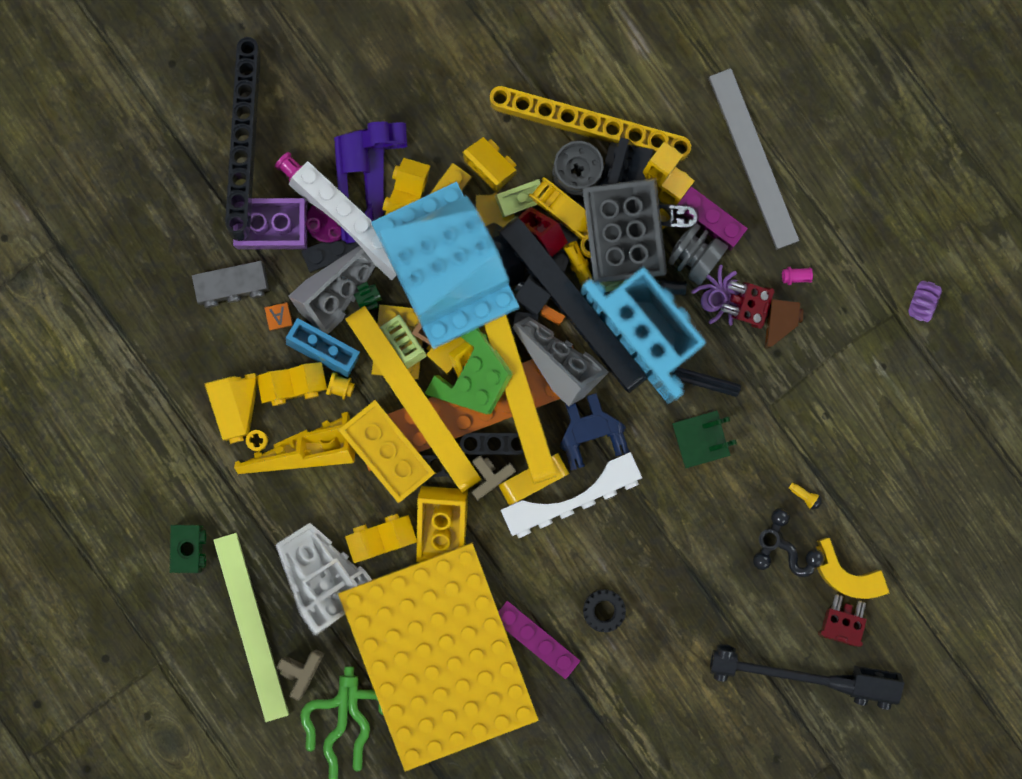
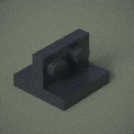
[599,138,656,186]

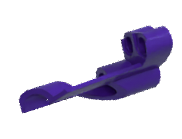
[334,122,407,243]

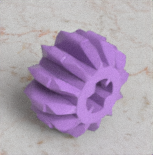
[909,281,942,322]

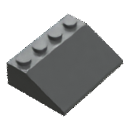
[583,178,667,283]

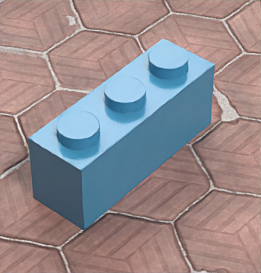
[286,318,360,378]

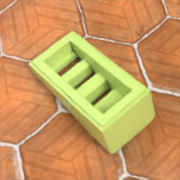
[380,315,427,369]

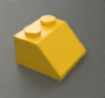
[463,137,516,193]

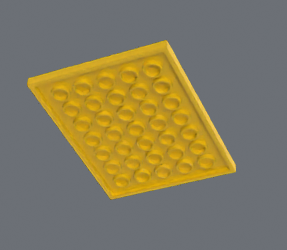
[338,543,539,771]

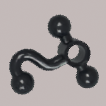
[753,508,825,577]

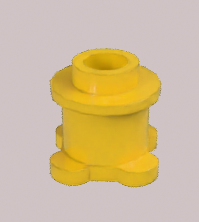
[326,372,355,400]

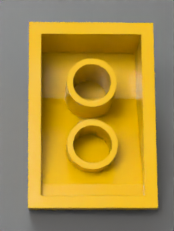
[416,486,468,562]

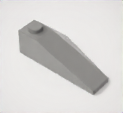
[288,246,376,334]
[513,317,608,406]

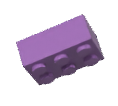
[233,198,307,249]

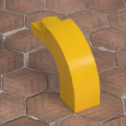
[816,538,889,599]

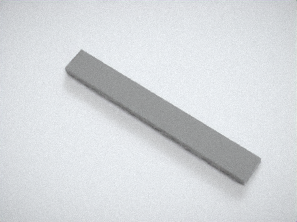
[709,68,799,250]

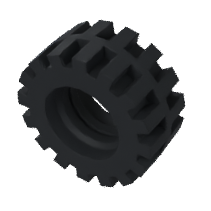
[583,589,626,633]

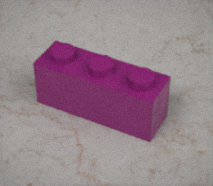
[675,187,748,251]

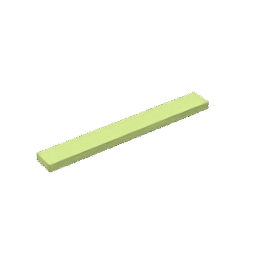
[213,533,289,722]

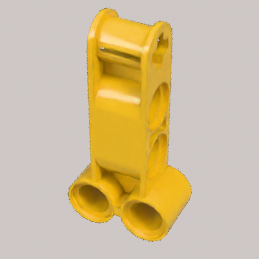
[528,177,591,258]

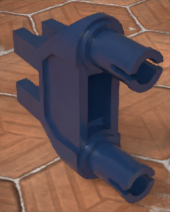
[560,393,630,471]

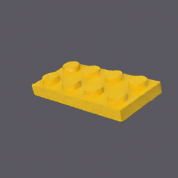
[339,400,435,503]

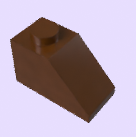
[764,299,803,349]

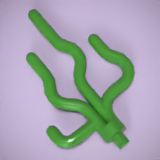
[300,666,383,779]

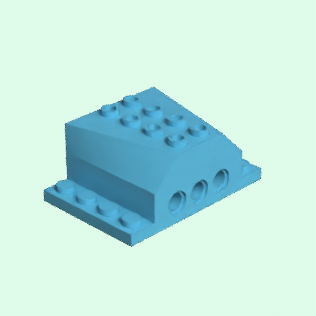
[371,182,519,349]
[580,267,706,404]

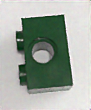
[170,525,207,573]

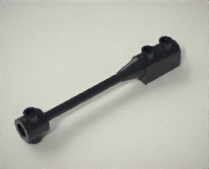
[710,644,904,710]

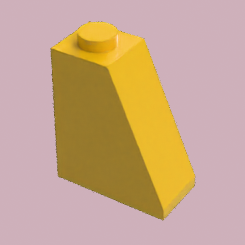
[205,373,258,444]

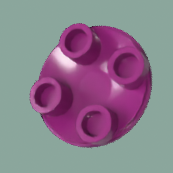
[306,205,342,242]

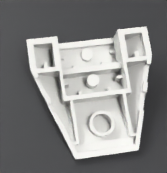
[276,523,372,635]

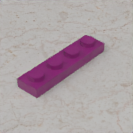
[498,601,580,679]

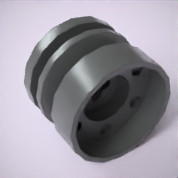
[552,141,603,199]
[667,223,729,286]

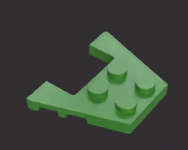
[425,328,513,414]

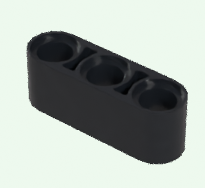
[460,433,524,455]

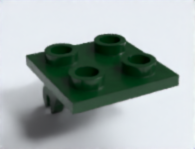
[672,411,737,469]

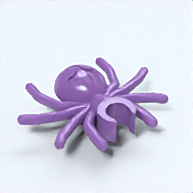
[691,265,741,326]

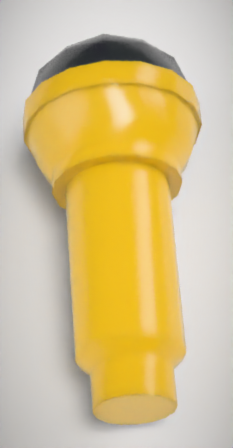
[789,482,822,510]

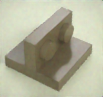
[472,456,516,500]
[277,649,325,701]

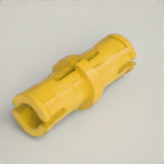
[563,241,594,288]

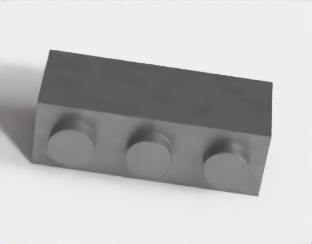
[192,261,270,308]

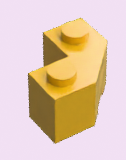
[643,142,695,204]
[382,158,430,215]
[256,362,327,406]
[345,514,417,563]

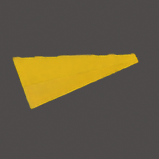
[234,412,355,474]

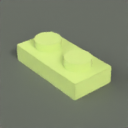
[495,179,544,217]

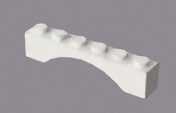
[289,161,397,280]
[501,452,642,538]

